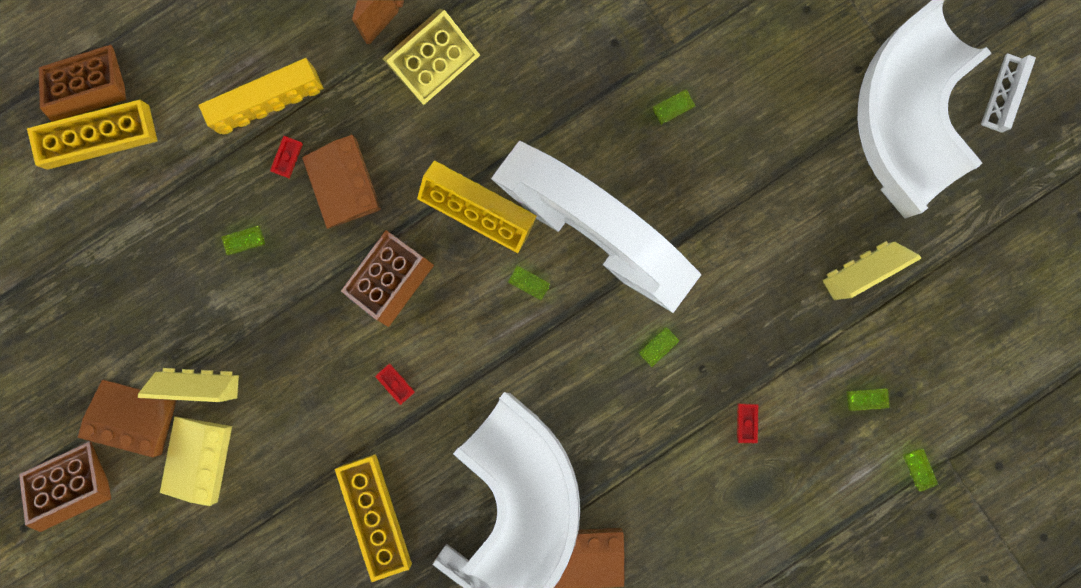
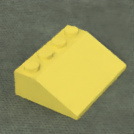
[383,9,480,105]
[823,241,921,300]
[138,368,239,402]
[160,416,232,506]

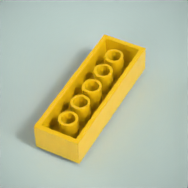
[199,58,324,134]
[27,100,158,170]
[417,161,537,253]
[335,454,412,582]

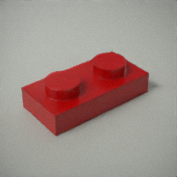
[270,136,303,179]
[375,363,415,405]
[737,404,758,443]

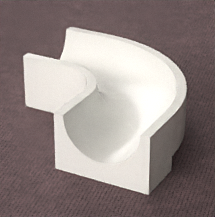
[858,0,991,218]
[491,141,701,313]
[453,392,580,588]

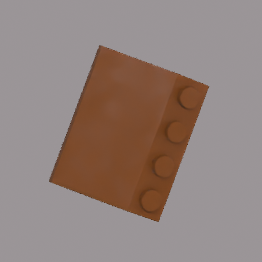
[352,0,404,44]
[39,45,126,122]
[302,135,381,229]
[341,230,434,327]
[78,380,177,457]
[19,442,111,532]
[554,528,624,588]

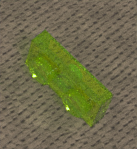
[652,89,695,125]
[221,226,265,256]
[508,266,550,301]
[638,327,679,367]
[847,388,890,411]
[903,448,938,492]

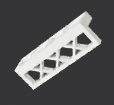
[981,54,1036,132]
[433,544,492,588]

